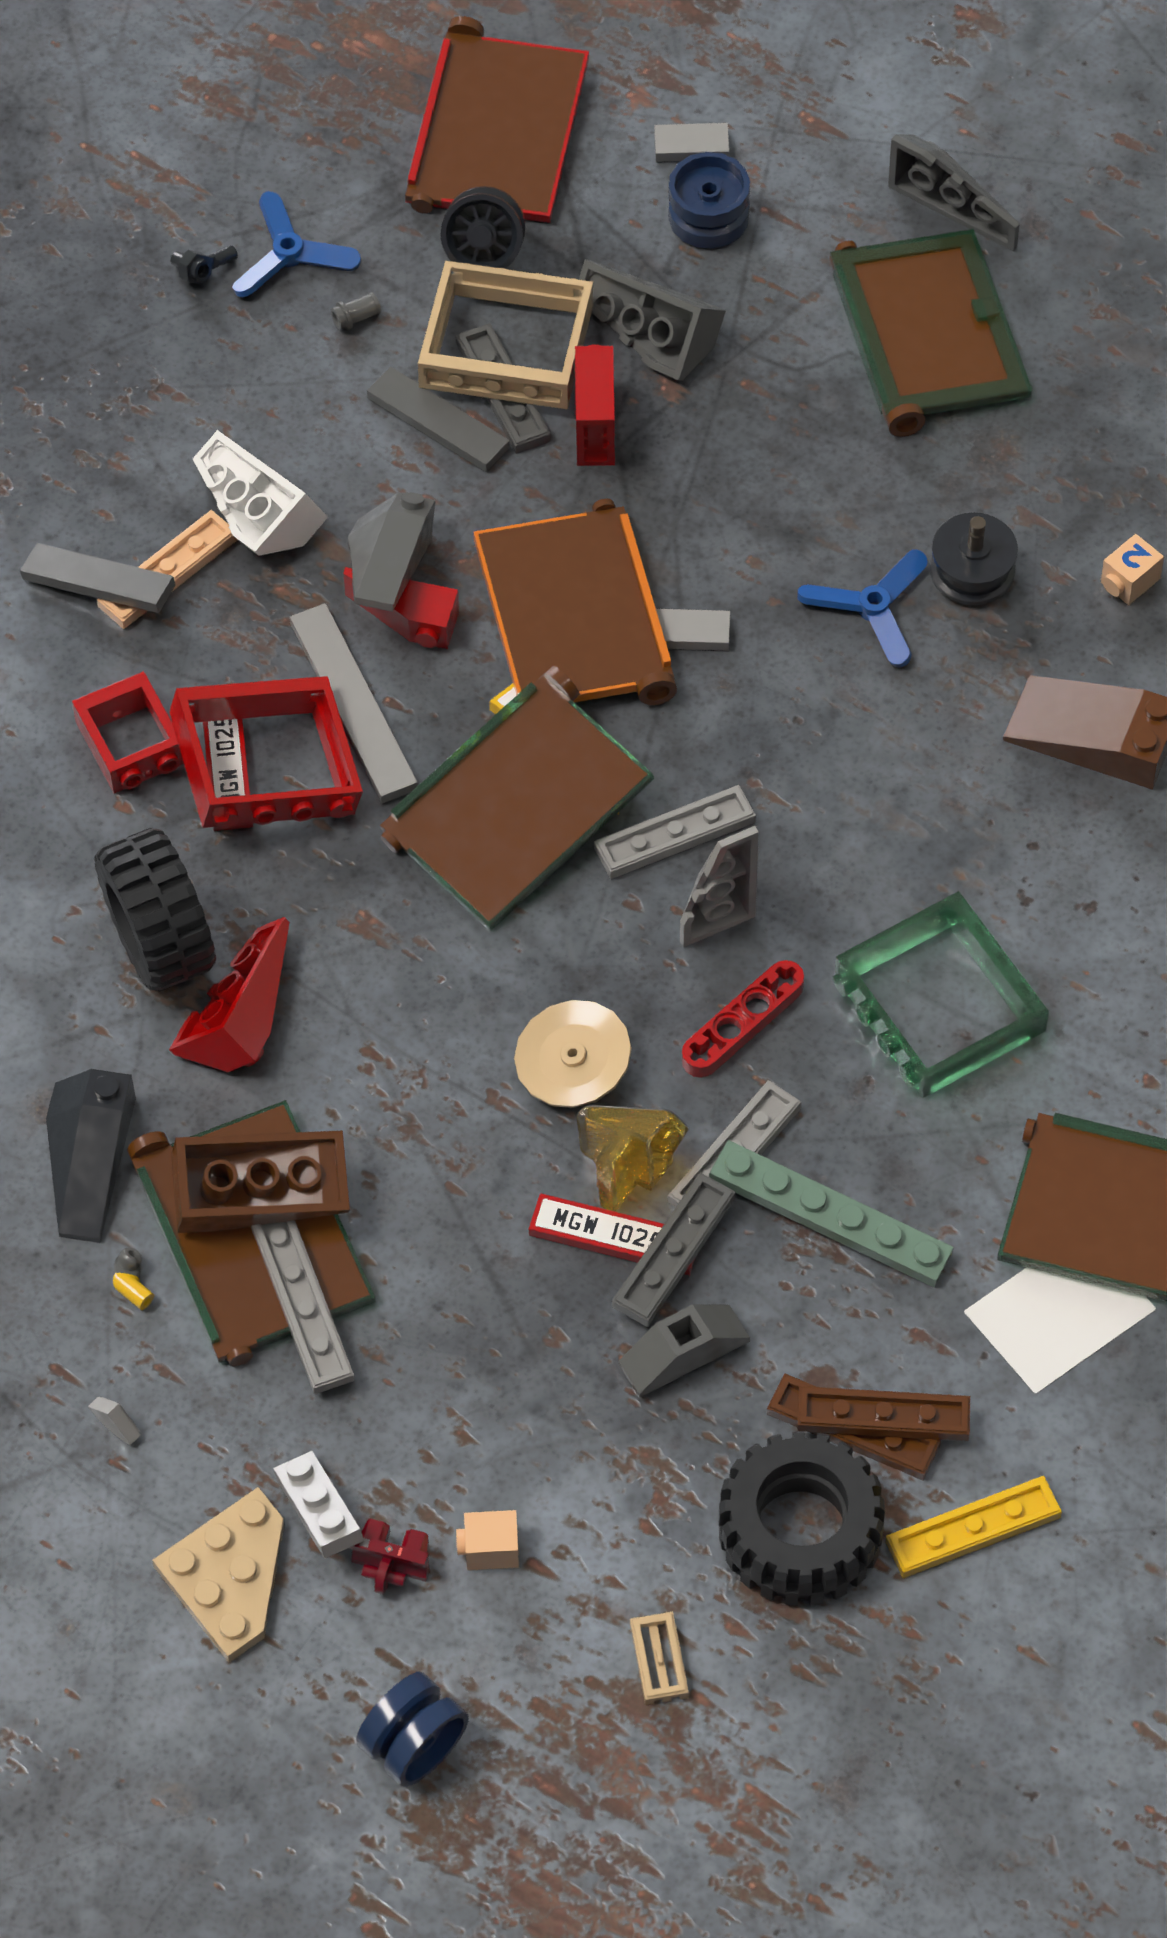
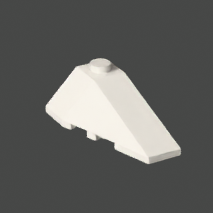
[193,430,328,556]

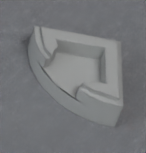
[88,1397,141,1445]

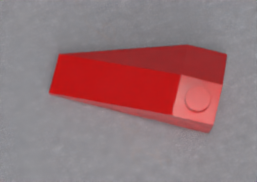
[169,917,290,1072]

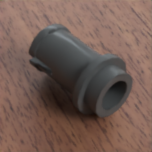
[331,292,381,330]

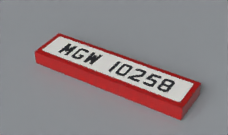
[203,719,253,831]
[528,1193,696,1276]

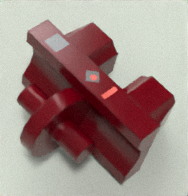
[350,1518,430,1595]

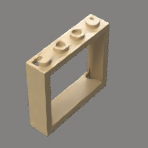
[418,261,593,409]

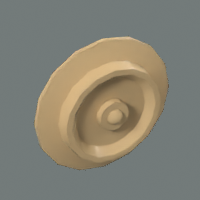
[514,1000,632,1108]

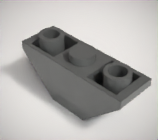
[619,1304,750,1398]

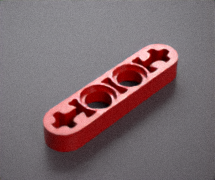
[682,960,804,1078]

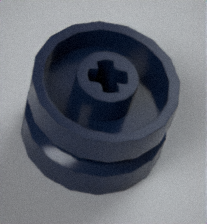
[668,152,750,249]
[356,1671,469,1787]

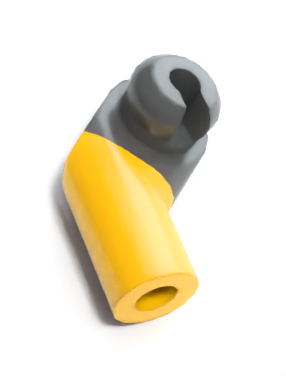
[113,1248,154,1310]

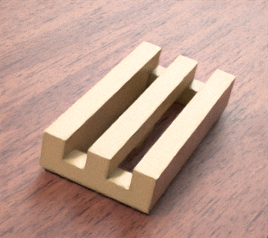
[630,1612,689,1705]

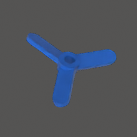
[233,191,361,297]
[797,549,927,667]

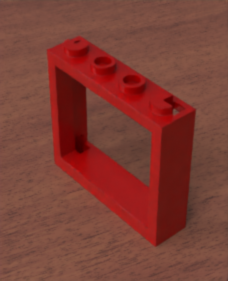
[169,676,363,828]

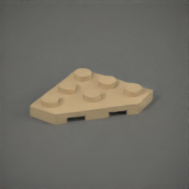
[152,1487,284,1663]

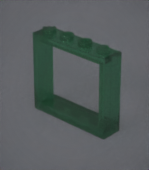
[832,891,1049,1098]

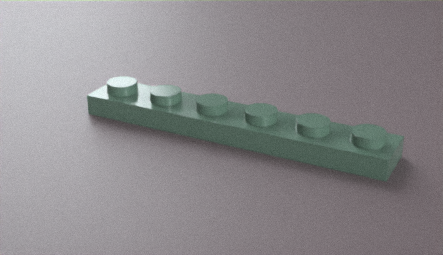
[709,1140,954,1287]

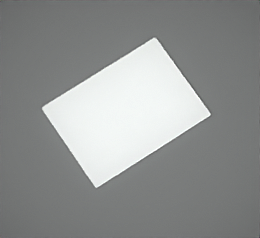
[964,1263,1156,1393]

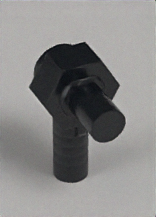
[170,245,238,284]

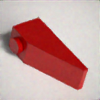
[343,567,459,649]

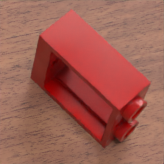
[575,345,615,466]
[72,671,184,793]

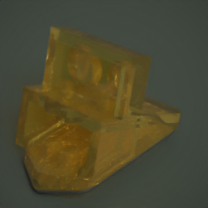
[576,1105,689,1212]

